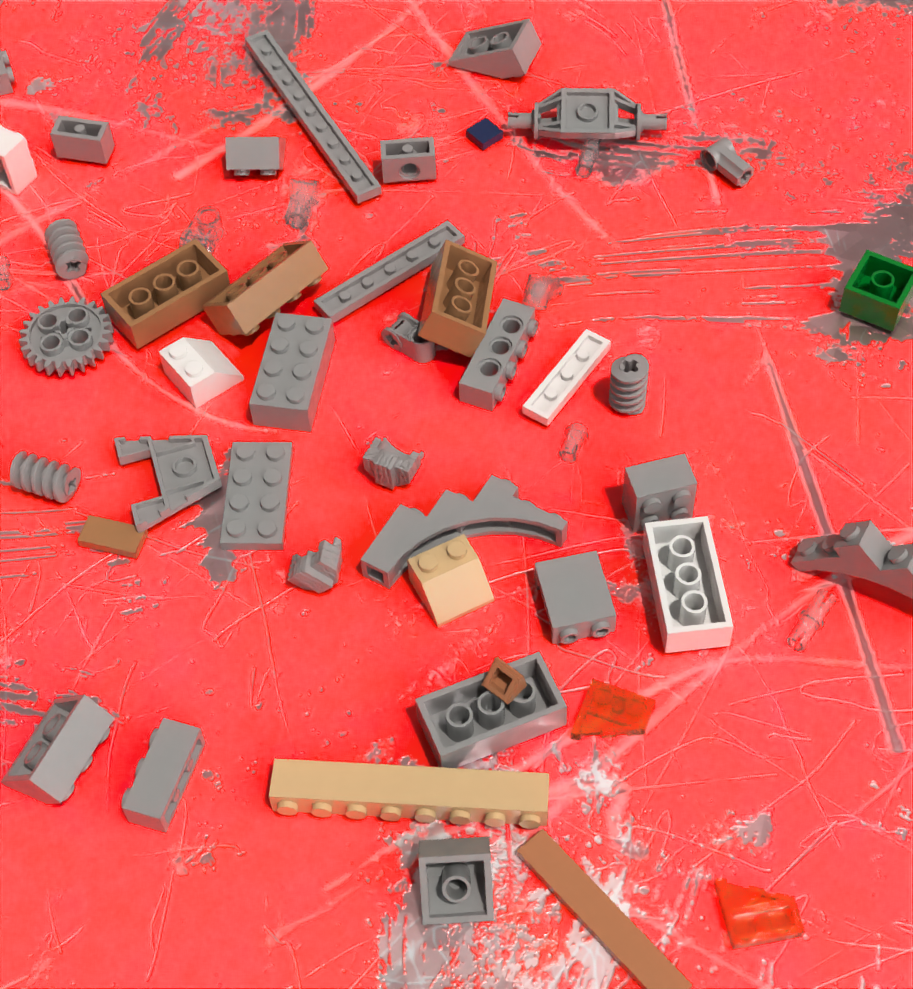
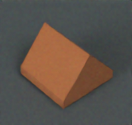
[482,657,527,705]

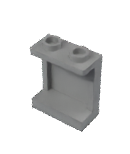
[534,550,617,644]

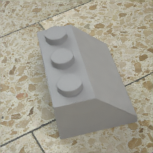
[1,694,115,804]

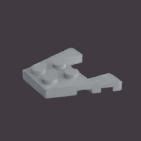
[114,435,222,533]

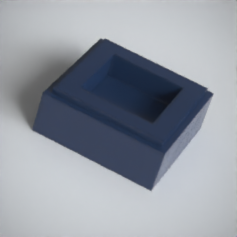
[466,118,503,150]

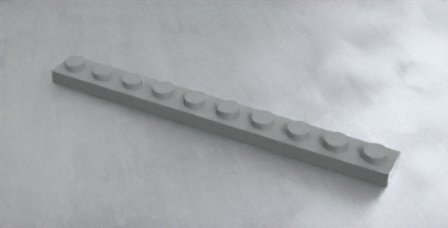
[245,30,382,204]

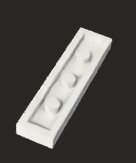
[522,329,611,426]

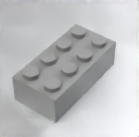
[249,312,336,432]
[415,651,567,768]

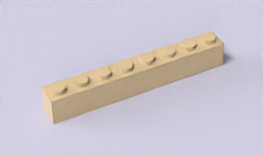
[269,758,550,829]

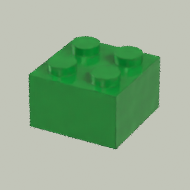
[839,250,913,332]

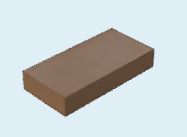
[77,515,148,559]

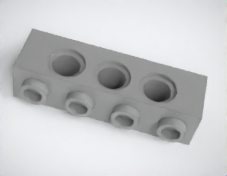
[459,298,539,411]

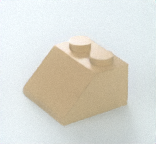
[407,534,495,628]

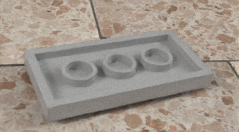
[220,442,294,550]

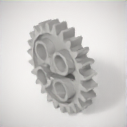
[18,296,114,377]

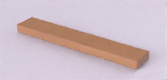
[517,829,693,989]

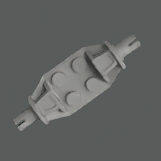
[508,88,668,140]

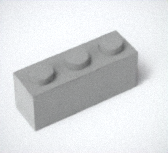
[121,717,206,833]

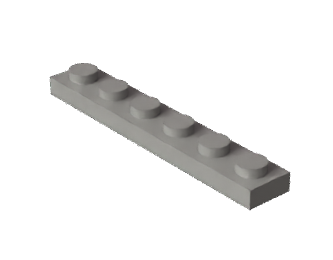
[313,220,465,323]

